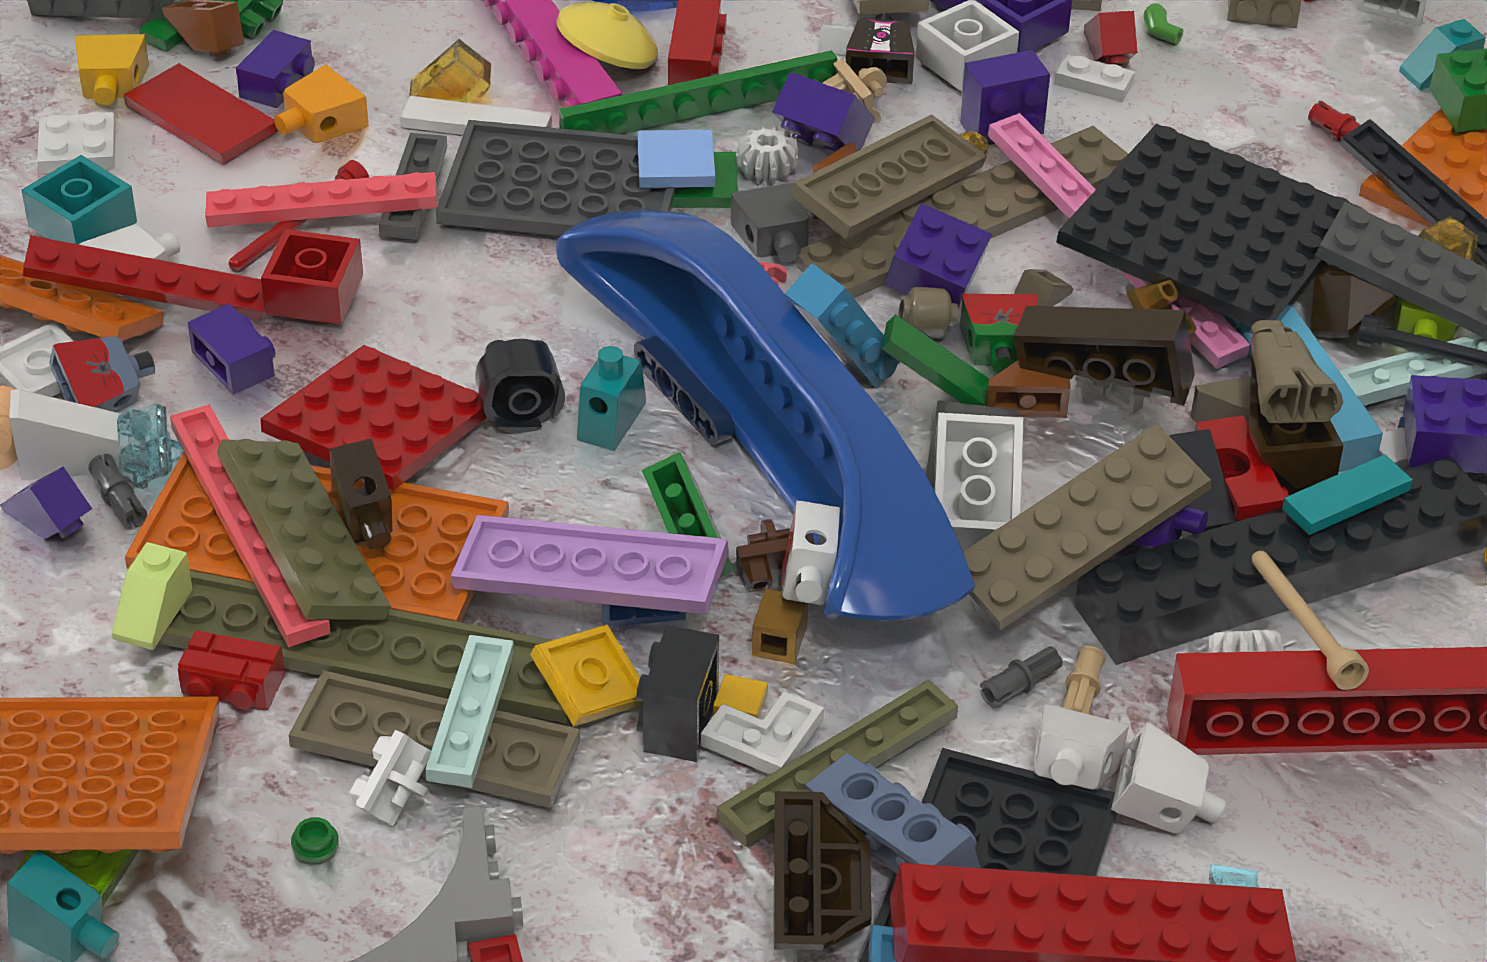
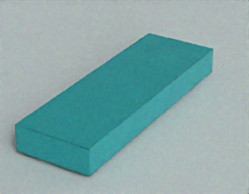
[1282,454,1413,535]

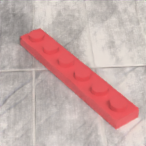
[205,172,437,228]

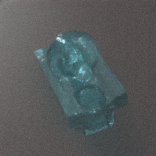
[117,404,183,490]

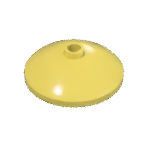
[556,2,658,69]

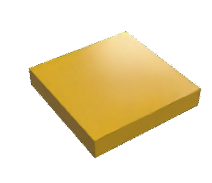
[530,624,643,727]

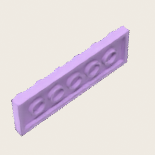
[451,515,729,614]

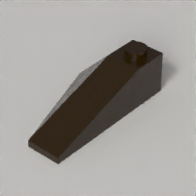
[1248,354,1344,488]

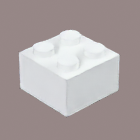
[916,0,1019,92]

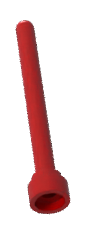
[228,160,369,271]

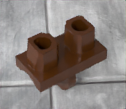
[733,519,815,592]

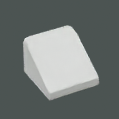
[819,23,855,55]

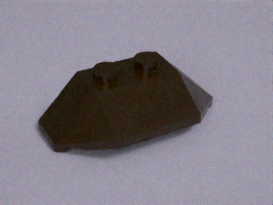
[1311,261,1399,338]
[773,791,872,950]

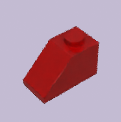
[1084,11,1138,66]

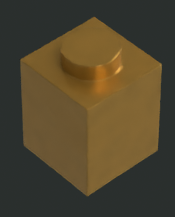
[752,589,808,664]

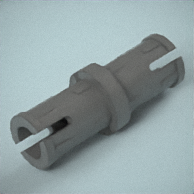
[88,454,148,529]

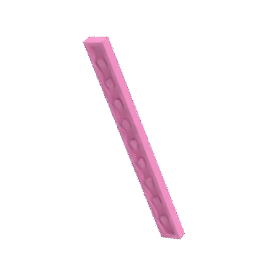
[988,113,1250,369]

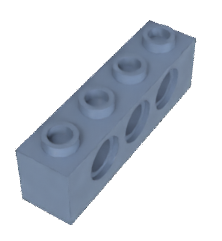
[805,753,981,874]

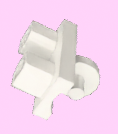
[350,730,431,826]

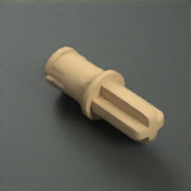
[1062,645,1106,714]

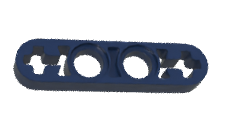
[634,336,735,446]

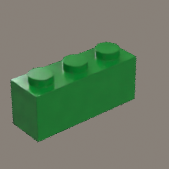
[642,452,735,578]

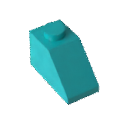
[1399,19,1486,90]

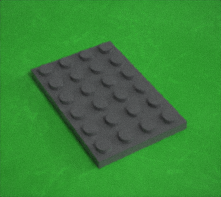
[436,120,677,236]

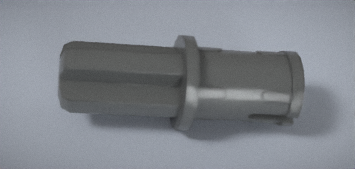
[980,646,1063,708]

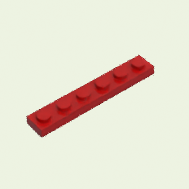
[22,235,264,321]

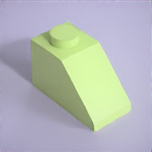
[112,542,193,650]

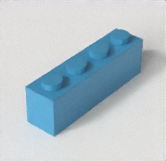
[785,263,900,389]

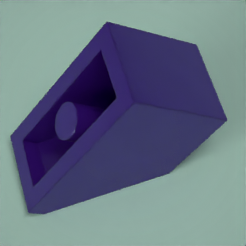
[0,466,92,539]

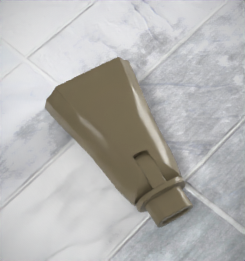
[1251,320,1343,423]

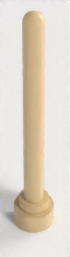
[1252,551,1369,690]

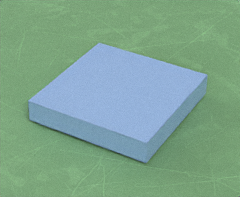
[637,130,715,188]

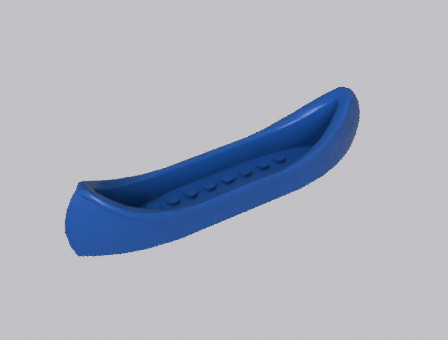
[556,210,975,621]

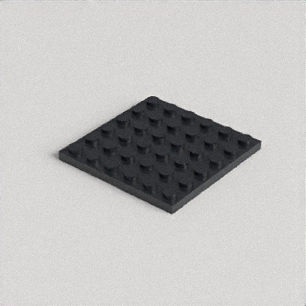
[1056,124,1362,326]

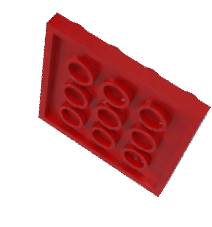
[260,345,494,490]

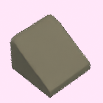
[1014,269,1074,306]

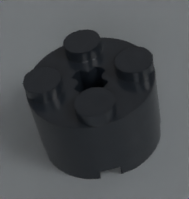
[475,339,565,433]

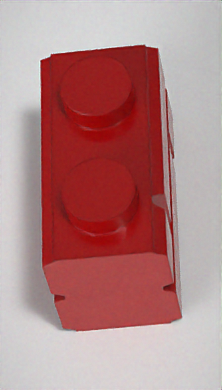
[177,630,285,710]

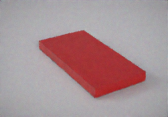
[124,63,278,164]

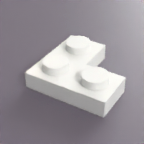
[701,691,824,775]

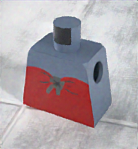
[49,336,155,412]

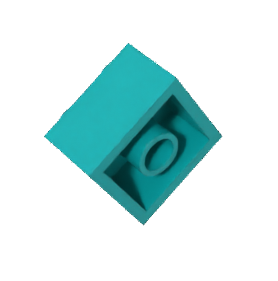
[21,155,137,244]

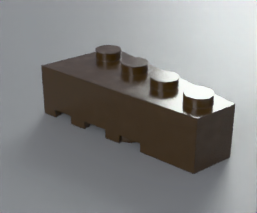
[1014,306,1195,406]

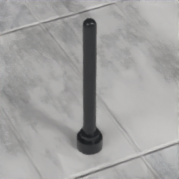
[1357,314,1487,368]

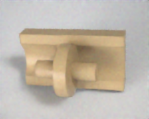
[823,58,887,123]

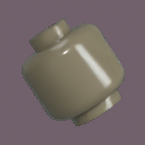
[898,287,958,339]

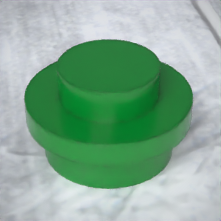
[291,817,339,862]

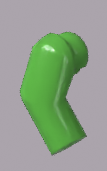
[1143,3,1184,45]

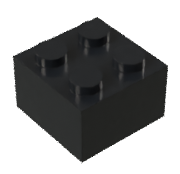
[636,625,719,762]

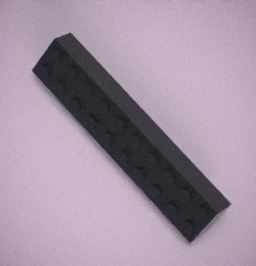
[1074,456,1487,665]

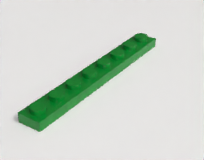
[559,50,837,134]

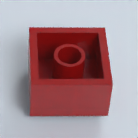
[261,229,363,325]

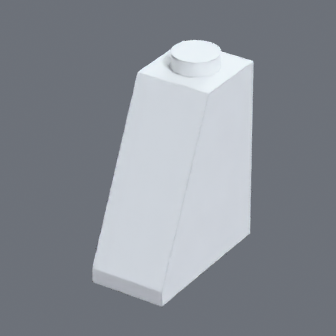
[9,389,131,480]

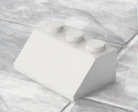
[933,413,1023,551]

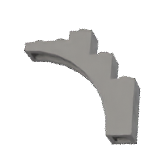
[349,806,523,962]

